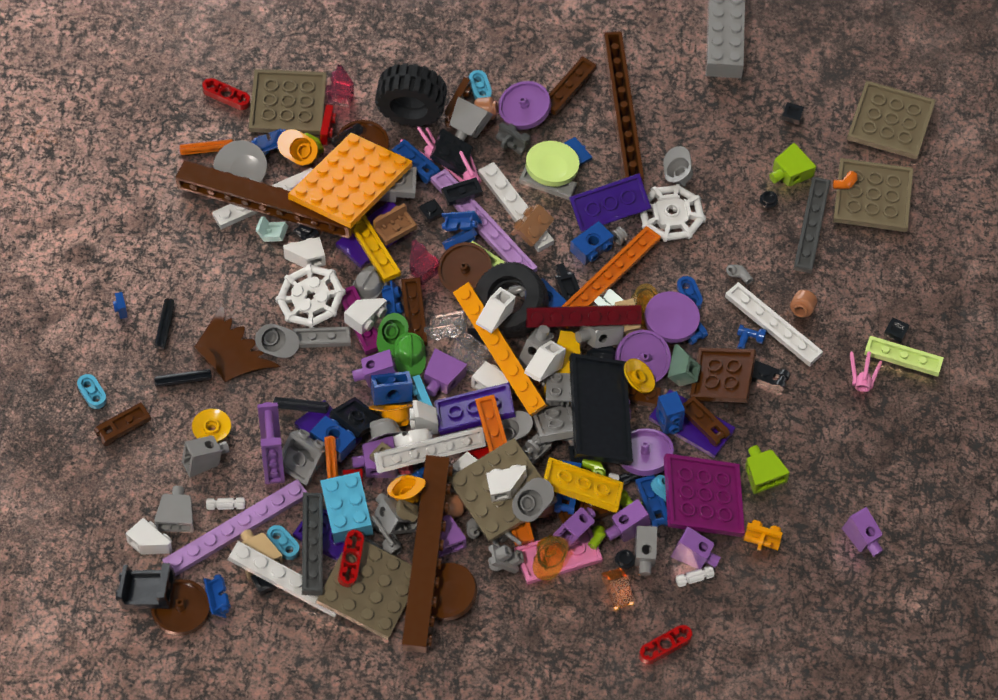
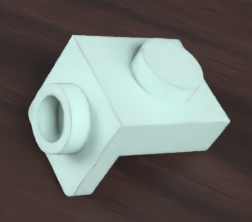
[256,216,288,242]
[594,289,623,306]

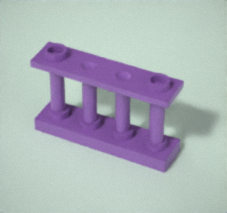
[257,402,285,484]

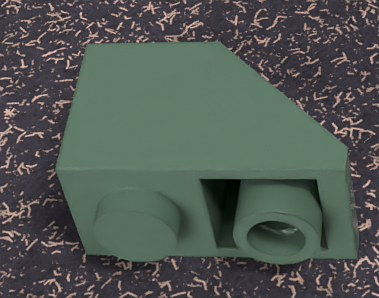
[668,344,701,387]

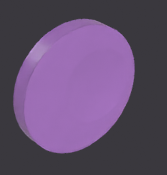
[498,81,551,130]
[644,291,700,343]
[615,330,671,383]
[620,428,674,476]

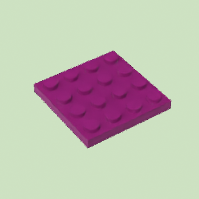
[664,453,745,537]

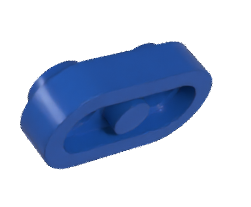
[442,229,478,250]
[677,276,703,309]

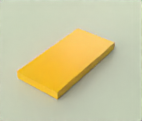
[543,457,624,513]

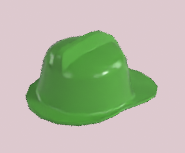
[377,313,409,359]
[394,333,426,378]

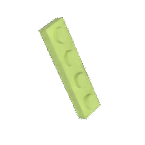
[864,336,944,377]

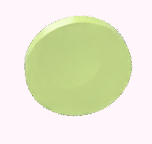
[526,141,579,187]

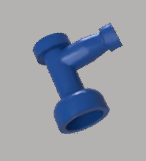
[737,324,767,349]

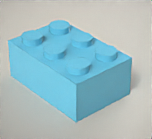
[320,472,373,543]

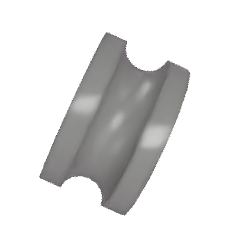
[611,226,628,245]

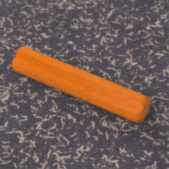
[179,139,233,155]
[324,436,338,479]

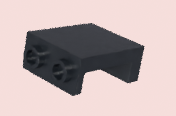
[115,563,175,609]

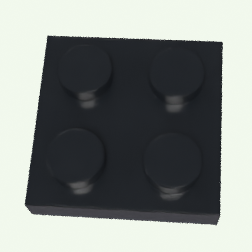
[430,128,473,176]
[329,397,383,438]

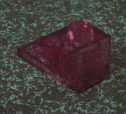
[325,64,354,108]
[410,239,439,285]

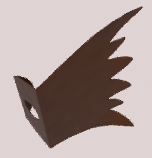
[193,305,281,382]

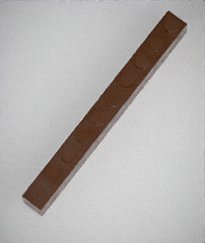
[603,31,644,185]
[175,160,357,239]
[402,455,453,653]

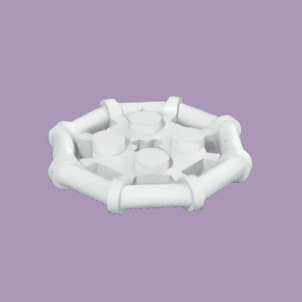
[640,183,706,242]
[275,264,346,328]

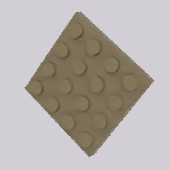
[248,69,327,135]
[847,80,936,160]
[833,158,913,232]
[448,438,557,543]
[316,536,412,640]

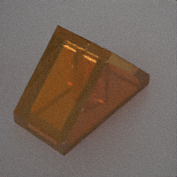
[601,568,634,609]

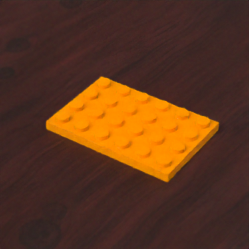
[288,133,413,229]

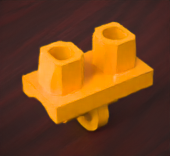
[744,520,783,551]

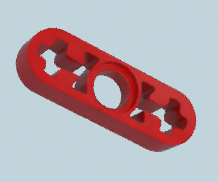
[202,78,250,110]
[338,530,364,587]
[639,625,692,665]

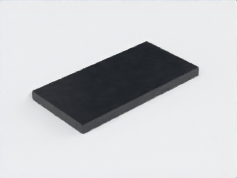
[569,353,633,465]

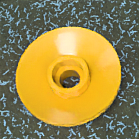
[624,358,655,393]
[192,408,231,443]

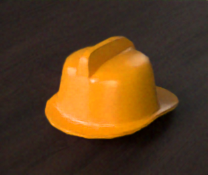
[277,129,318,166]
[369,404,413,427]
[387,475,426,503]

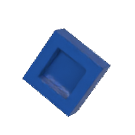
[112,292,128,319]

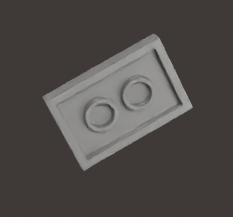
[532,402,573,443]

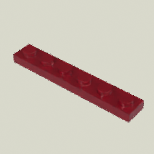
[526,304,642,328]

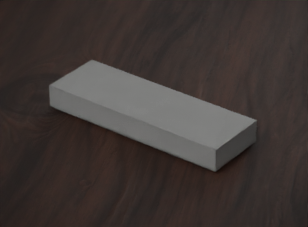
[519,166,577,200]
[293,326,351,348]

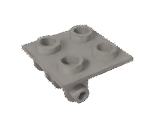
[545,373,572,406]

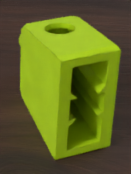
[769,143,816,187]
[745,445,790,494]

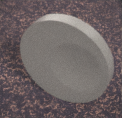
[213,140,268,182]

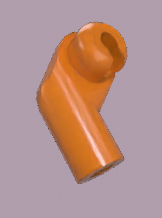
[833,171,858,189]

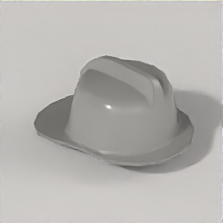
[663,146,693,187]
[352,265,389,300]
[255,324,300,358]
[501,411,533,442]
[367,418,408,443]
[512,478,554,522]

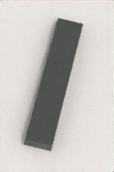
[793,177,831,274]
[302,492,323,596]

